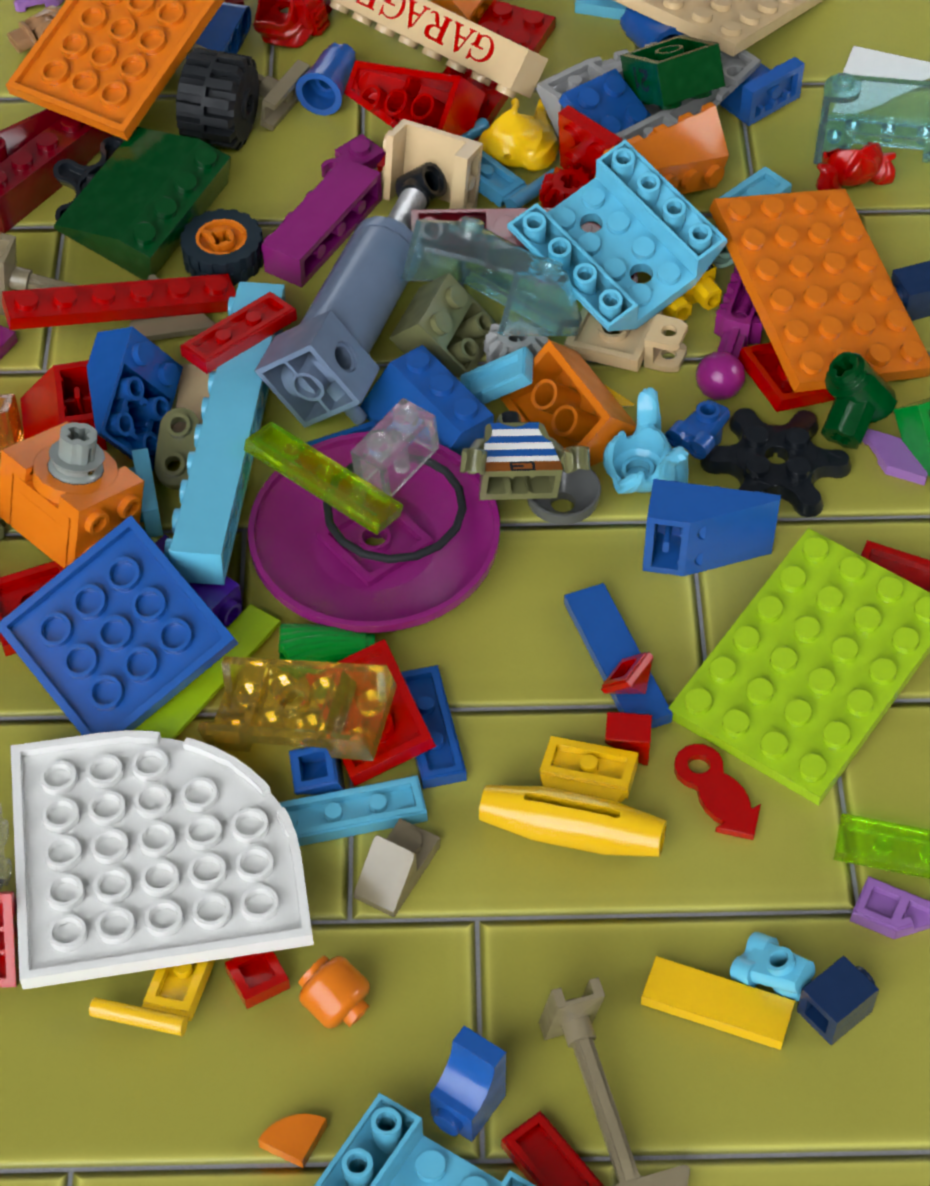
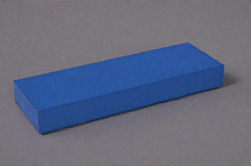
[401,665,467,789]

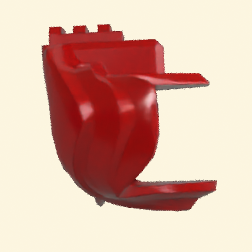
[253,0,333,48]

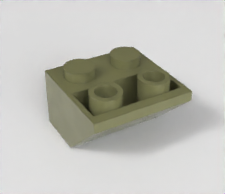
[389,272,498,378]

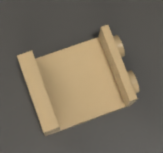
[381,119,483,209]

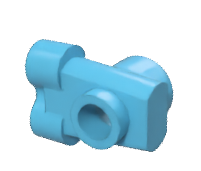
[730,931,815,1002]

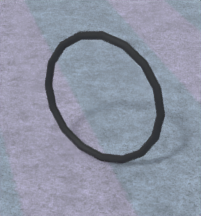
[323,451,467,563]

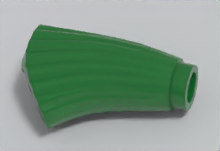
[278,623,375,682]

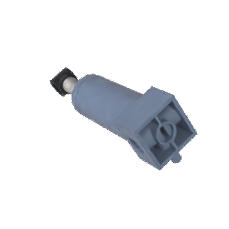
[254,162,447,428]

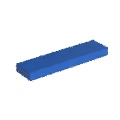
[564,583,673,729]

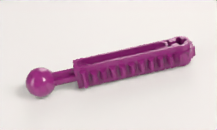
[695,266,764,400]

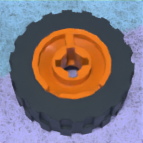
[180,209,264,286]

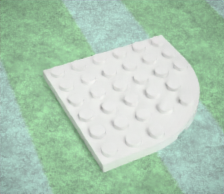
[11,730,314,990]

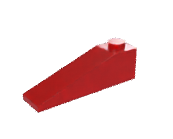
[344,60,486,136]

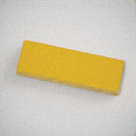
[641,956,795,1050]

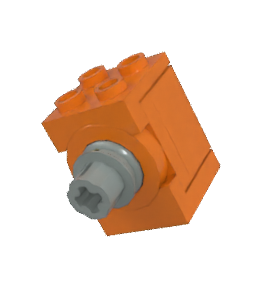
[0,422,144,569]

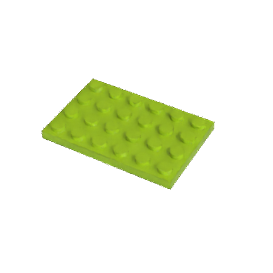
[668,528,930,806]

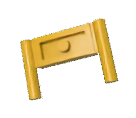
[89,960,216,1036]

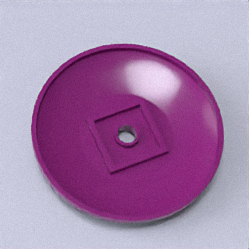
[248,431,500,633]

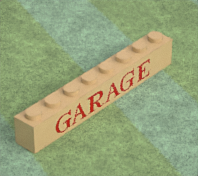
[329,0,549,98]

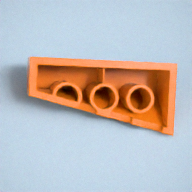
[594,102,729,194]

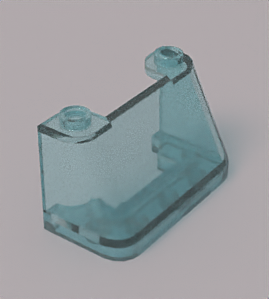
[813,73,930,164]

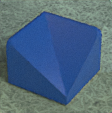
[289,741,345,795]

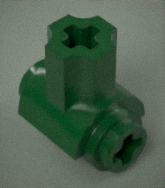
[821,352,898,449]

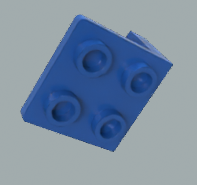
[719,57,805,126]

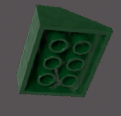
[54,127,231,280]

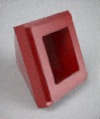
[601,652,653,694]

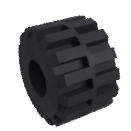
[176,47,259,150]

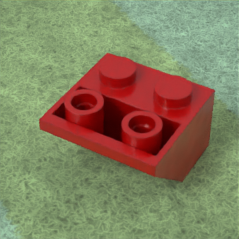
[20,360,107,450]

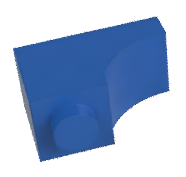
[430,1026,506,1142]

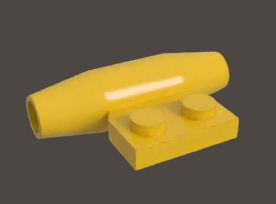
[479,736,667,857]

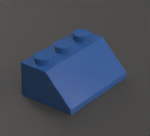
[360,345,494,456]

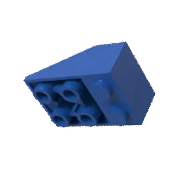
[87,326,183,471]
[642,479,781,576]

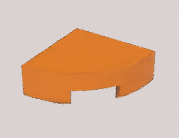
[258,1114,328,1168]

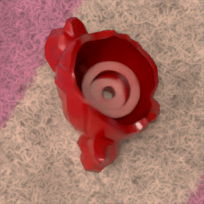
[816,142,896,191]

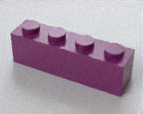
[261,157,382,288]

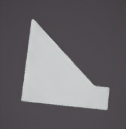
[829,46,930,115]

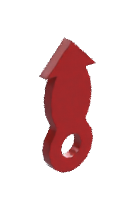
[674,744,761,840]

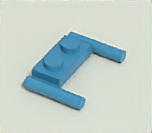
[461,118,554,208]

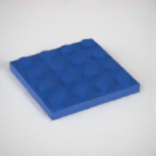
[0,515,239,735]

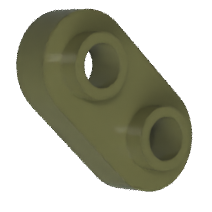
[154,408,201,490]

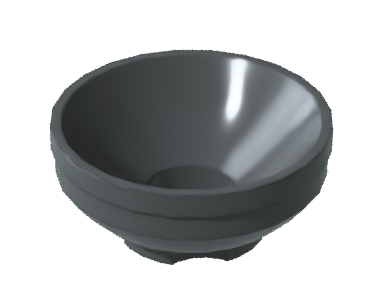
[527,468,601,525]

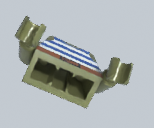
[460,411,590,500]

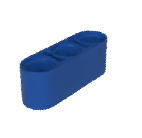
[186,2,251,60]

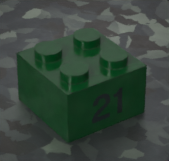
[620,35,725,110]

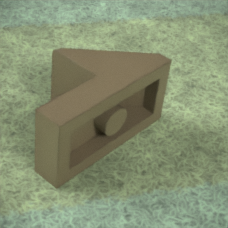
[353,819,440,917]

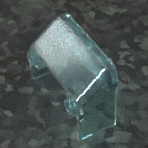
[401,216,582,336]

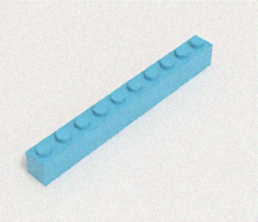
[164,282,286,585]

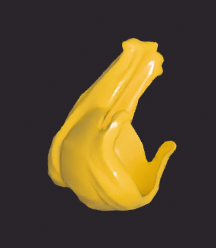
[478,98,559,172]

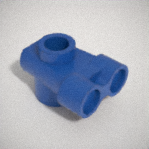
[665,399,730,460]

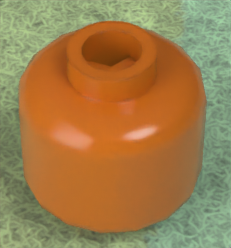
[298,955,370,1029]

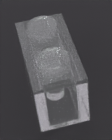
[350,398,439,501]

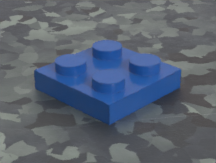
[558,68,651,134]

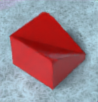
[605,711,652,766]

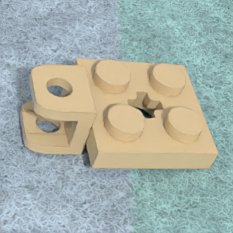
[564,306,688,372]

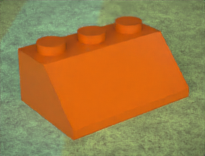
[500,340,636,467]

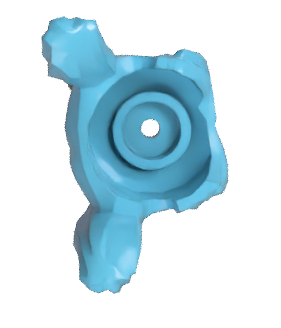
[603,387,689,494]

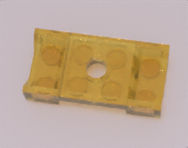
[197,656,397,761]

